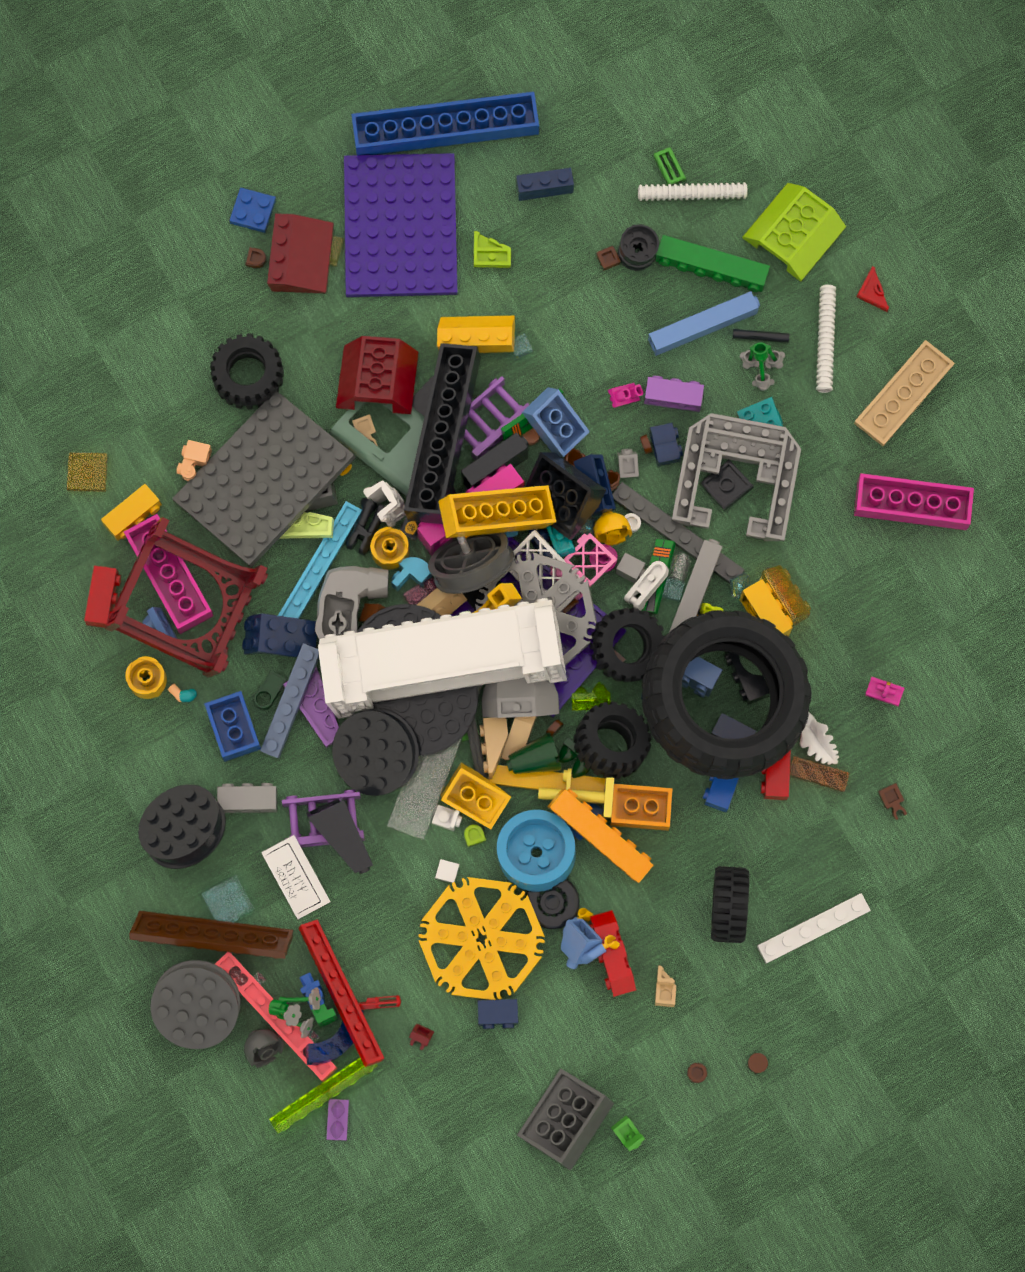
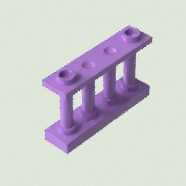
[464,377,529,461]
[282,790,365,848]

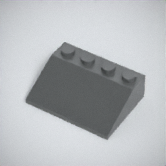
[517,1069,614,1171]

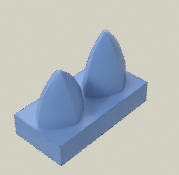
[142,607,177,639]

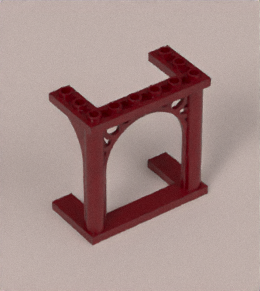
[104,517,268,678]

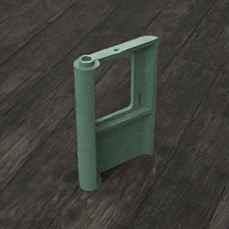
[329,401,465,496]

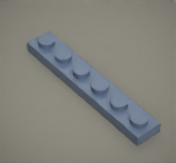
[260,643,319,758]

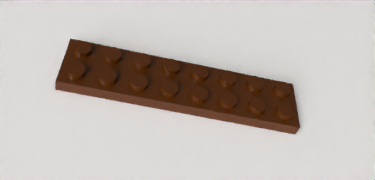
[129,911,293,959]

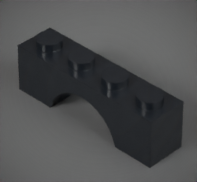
[724,651,770,705]

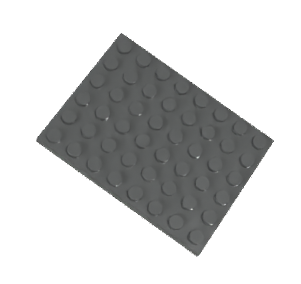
[172,392,356,568]

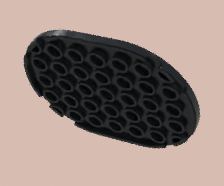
[357,604,478,756]

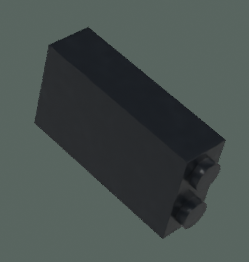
[461,433,529,490]

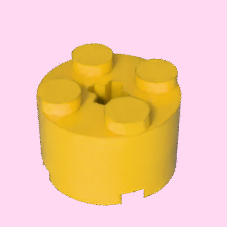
[370,527,409,570]
[125,656,167,699]

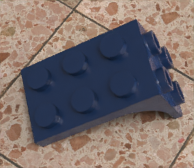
[242,613,317,658]

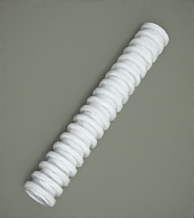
[638,182,747,201]
[816,284,836,393]

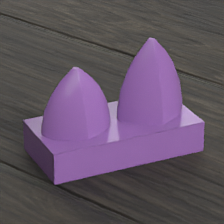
[327,1099,349,1141]

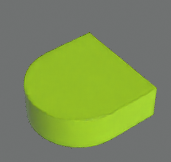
[464,824,486,847]

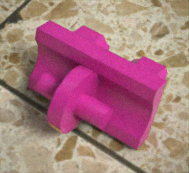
[608,383,643,408]
[865,677,904,707]

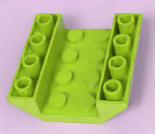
[742,183,846,282]

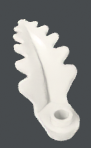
[800,712,839,765]

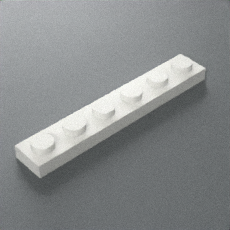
[757,893,871,964]

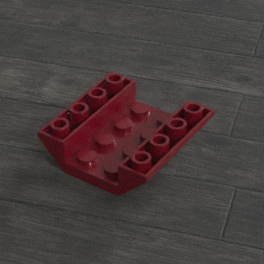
[336,336,419,414]

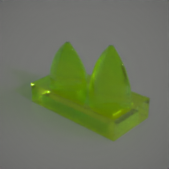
[571,682,611,711]

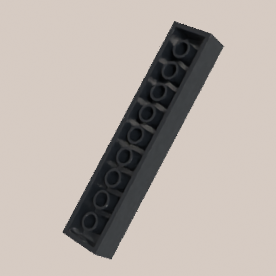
[404,343,481,524]

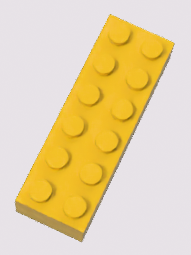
[438,485,556,538]

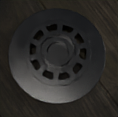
[525,879,580,929]

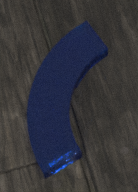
[306,1010,363,1065]

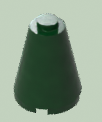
[506,733,561,774]

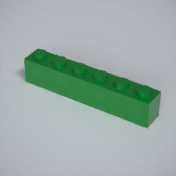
[656,235,770,292]

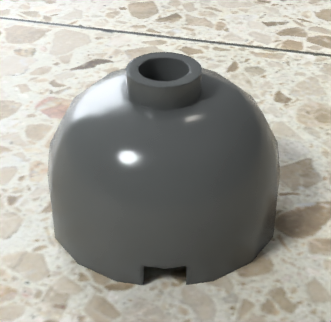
[244,1029,284,1068]

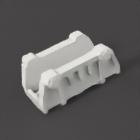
[363,481,406,527]

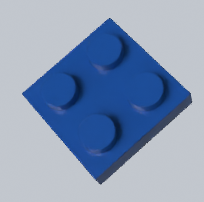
[229,187,276,233]

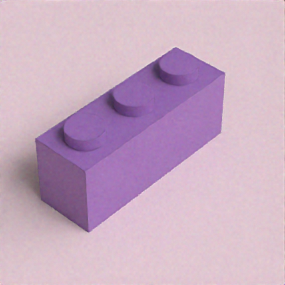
[644,376,704,412]

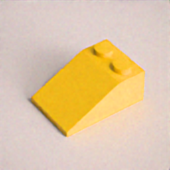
[441,762,511,829]

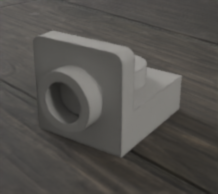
[617,449,639,478]

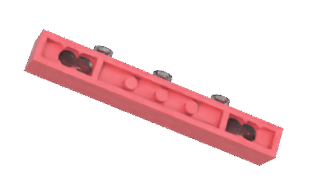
[215,952,337,1082]

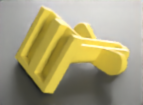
[538,768,614,819]

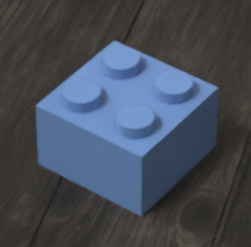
[682,657,722,697]

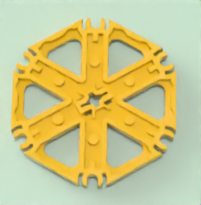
[419,877,545,1000]

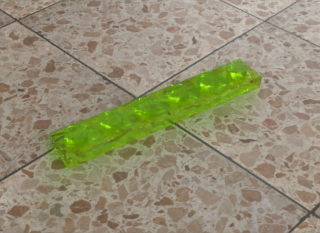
[269,1058,378,1133]

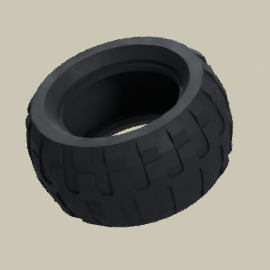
[642,610,812,780]

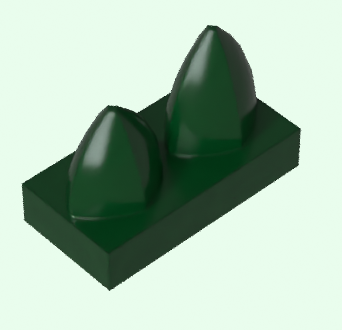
[559,737,591,778]

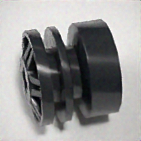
[617,224,659,271]

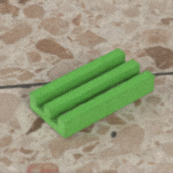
[653,147,686,186]

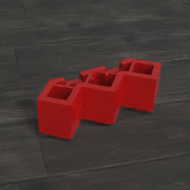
[589,910,636,997]

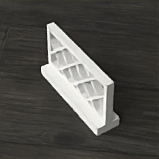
[509,530,585,612]

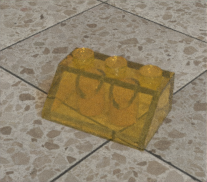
[759,565,811,627]

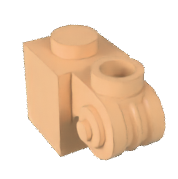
[177,440,212,481]

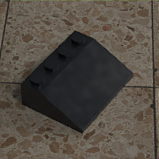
[525,452,606,540]

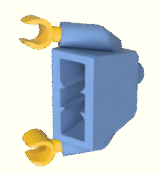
[561,908,620,969]

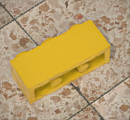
[101,484,161,541]

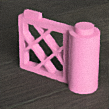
[550,533,617,600]

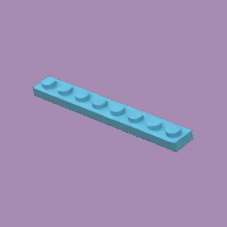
[278,501,362,619]

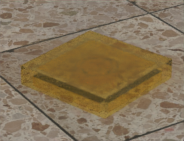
[67,453,108,492]

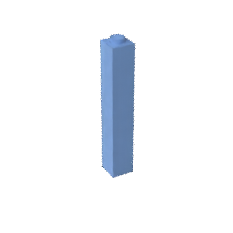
[648,291,760,356]

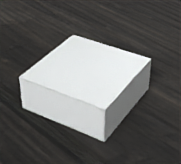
[435,859,459,883]

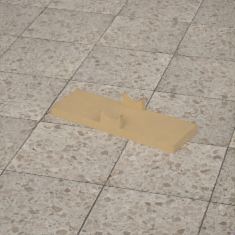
[854,340,955,447]

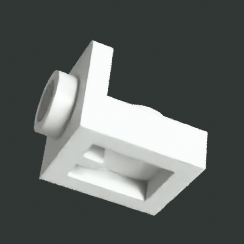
[432,805,462,831]

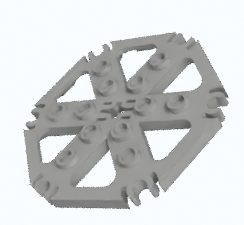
[475,552,597,666]

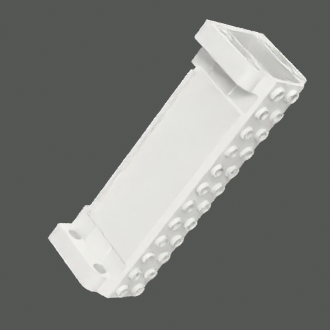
[318,598,567,719]

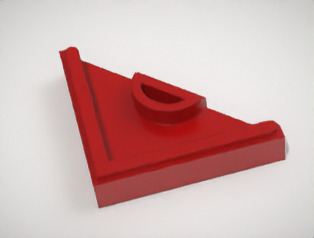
[857,266,889,312]

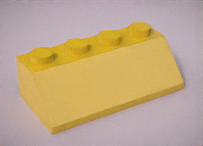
[437,315,515,353]

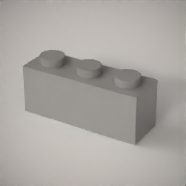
[217,783,277,813]

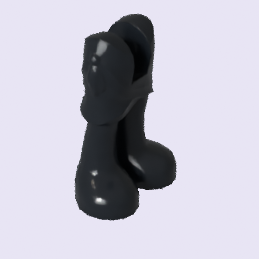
[346,498,385,556]

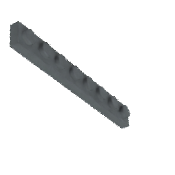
[612,482,745,586]

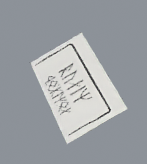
[261,835,330,919]

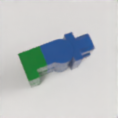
[299,973,339,1028]

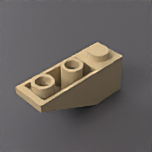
[479,718,508,779]

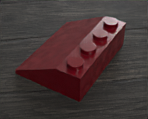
[267,213,334,294]

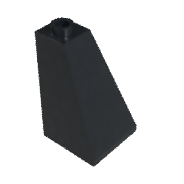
[306,797,373,874]

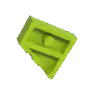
[474,231,511,268]

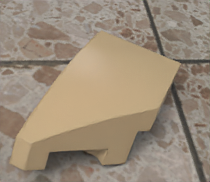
[655,966,676,1007]

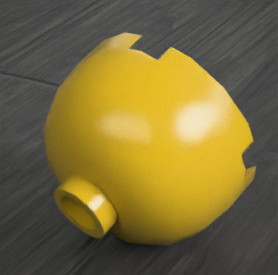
[593,511,632,546]

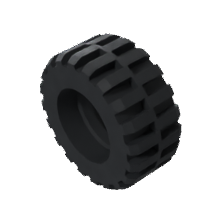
[210,334,284,409]
[590,608,666,682]
[574,702,652,779]
[711,866,749,943]

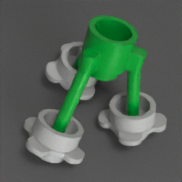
[740,342,785,391]

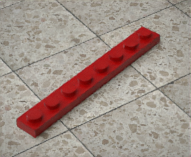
[298,919,384,1067]

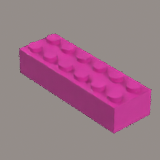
[417,464,524,556]
[854,473,974,530]
[124,514,214,634]

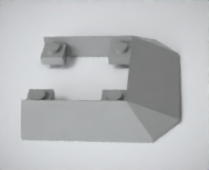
[672,413,801,541]

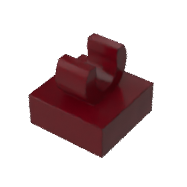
[409,1024,434,1050]

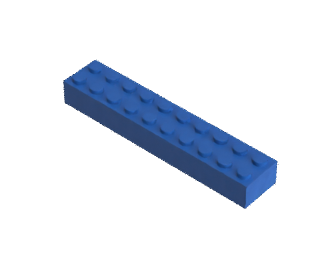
[351,92,539,155]

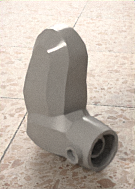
[315,566,389,639]

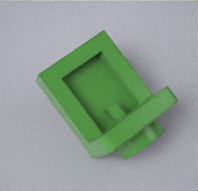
[611,1116,645,1151]

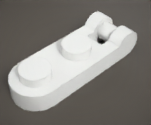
[624,561,669,611]

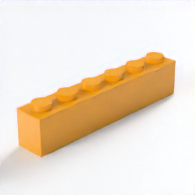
[547,789,654,883]

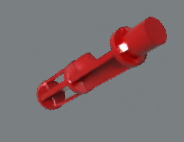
[358,995,401,1010]

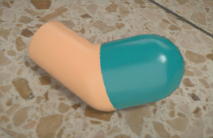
[168,684,197,702]

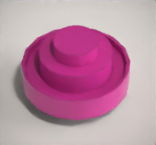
[589,544,618,573]

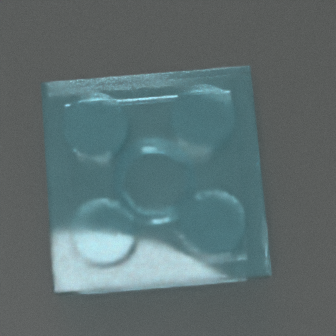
[202,875,255,922]

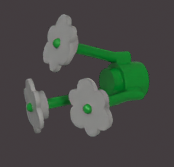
[269,987,321,1038]

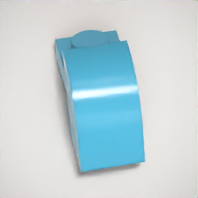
[391,557,432,591]

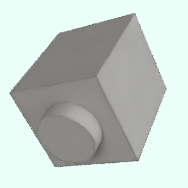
[615,553,646,584]

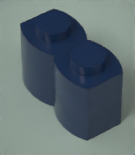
[649,423,683,466]

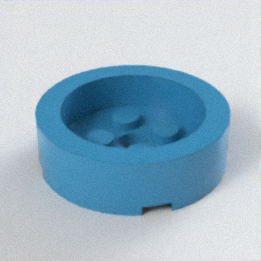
[497,810,576,892]

